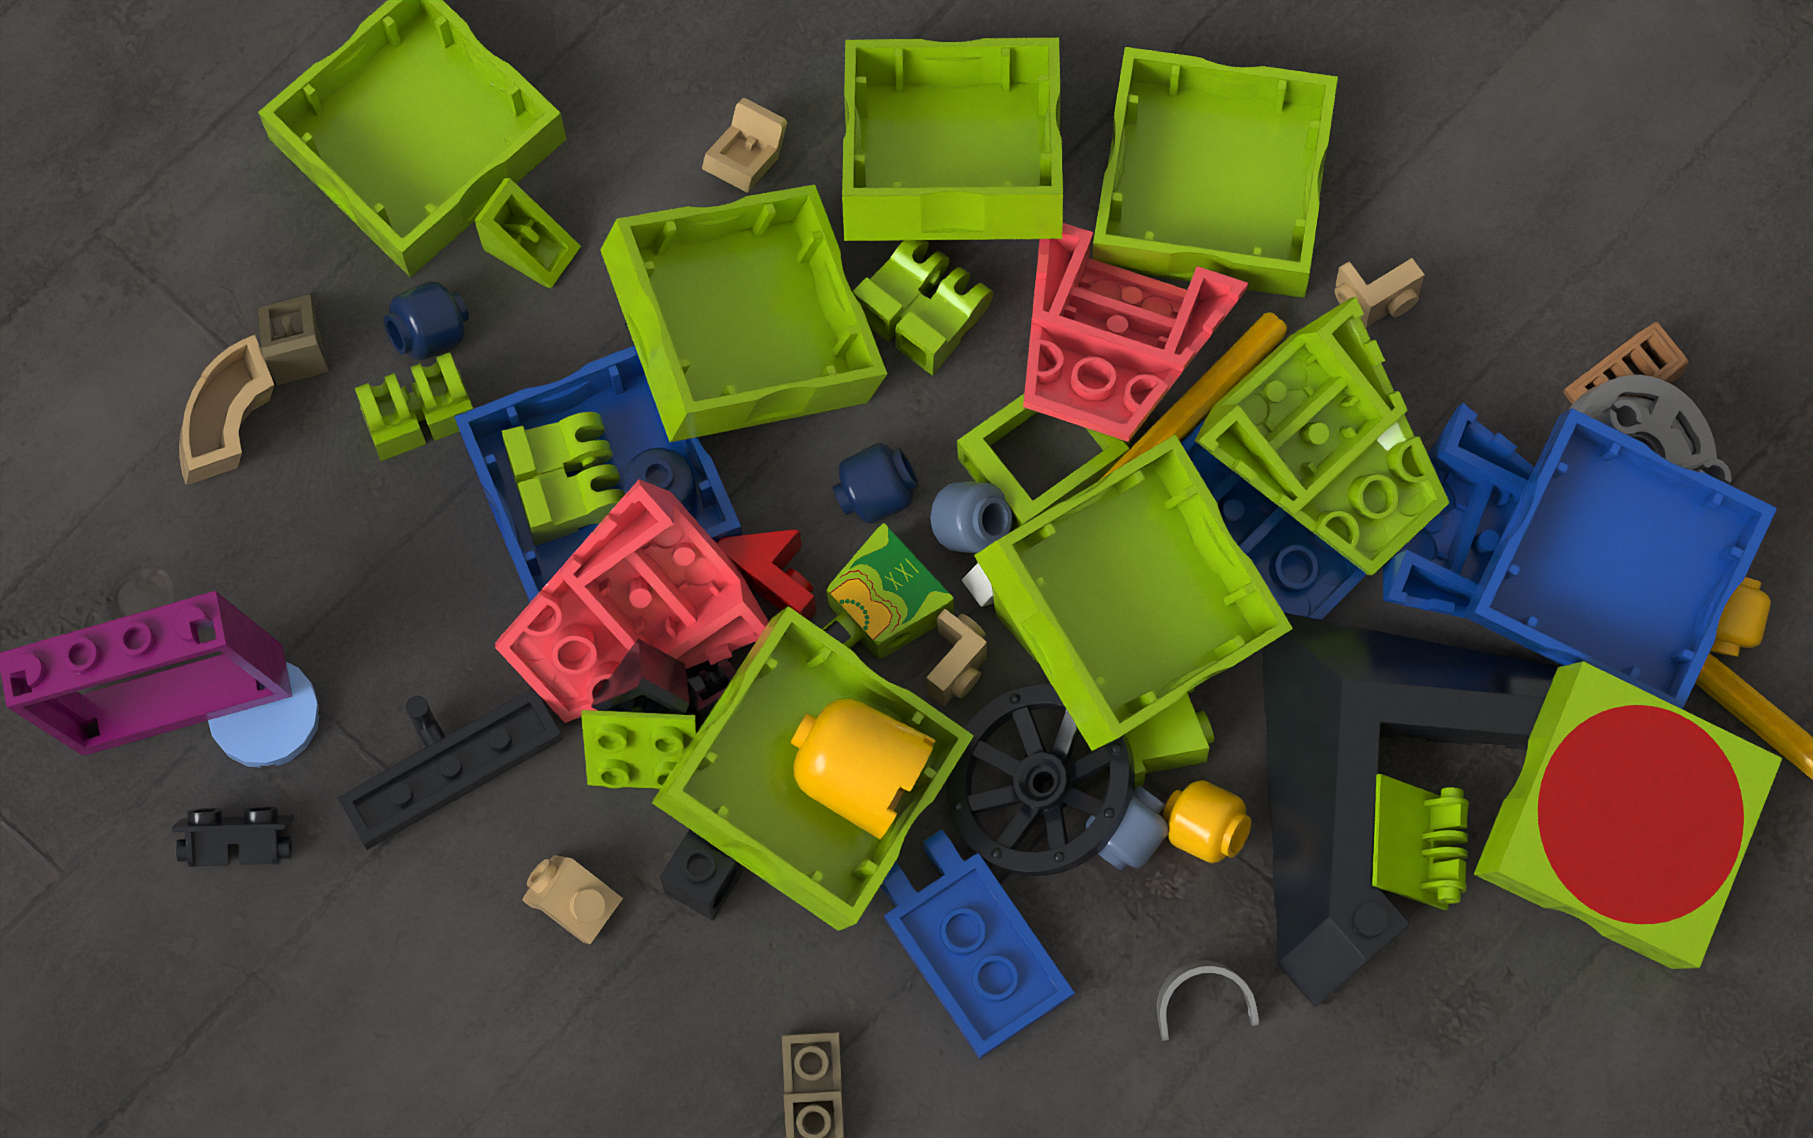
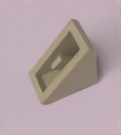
[258,294,329,385]

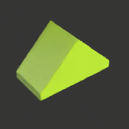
[474,178,581,288]

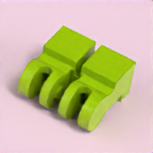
[852,240,994,376]
[355,352,474,461]
[502,412,625,546]

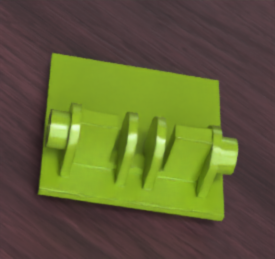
[581,710,696,789]
[1372,774,1469,910]

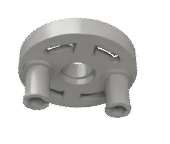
[1570,375,1731,484]

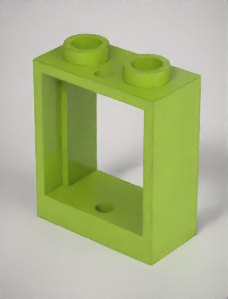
[957,394,1131,530]

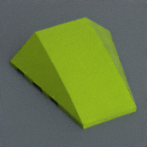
[1194,297,1450,575]

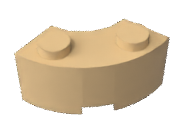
[179,335,274,486]

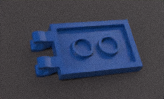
[880,829,1075,1060]

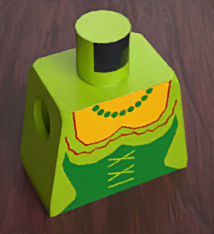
[822,523,954,659]

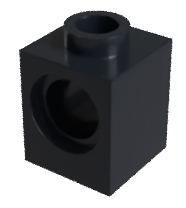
[660,829,742,921]

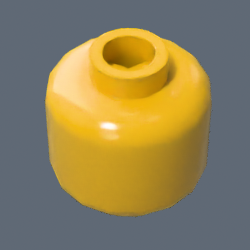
[1710,577,1771,657]
[1163,780,1251,864]

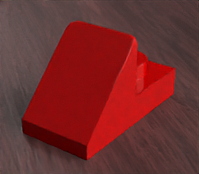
[717,530,817,621]

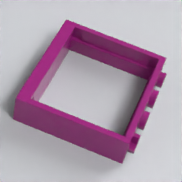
[0,591,293,756]

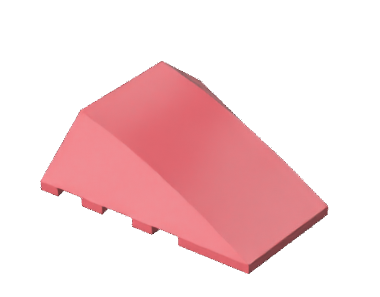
[1023,223,1249,442]
[495,479,769,723]

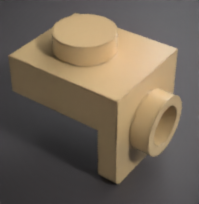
[702,98,787,193]
[1334,258,1425,328]
[926,609,987,707]
[522,855,623,944]

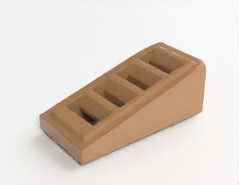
[1563,321,1689,405]

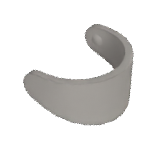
[1157,960,1259,1041]

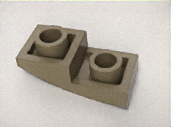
[782,1032,844,1138]

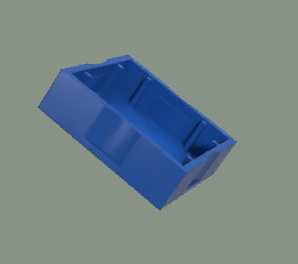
[454,345,742,602]
[1463,408,1777,709]

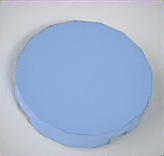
[208,662,319,768]

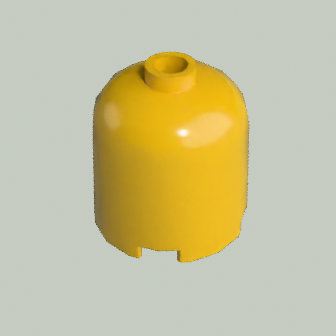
[790,698,936,840]

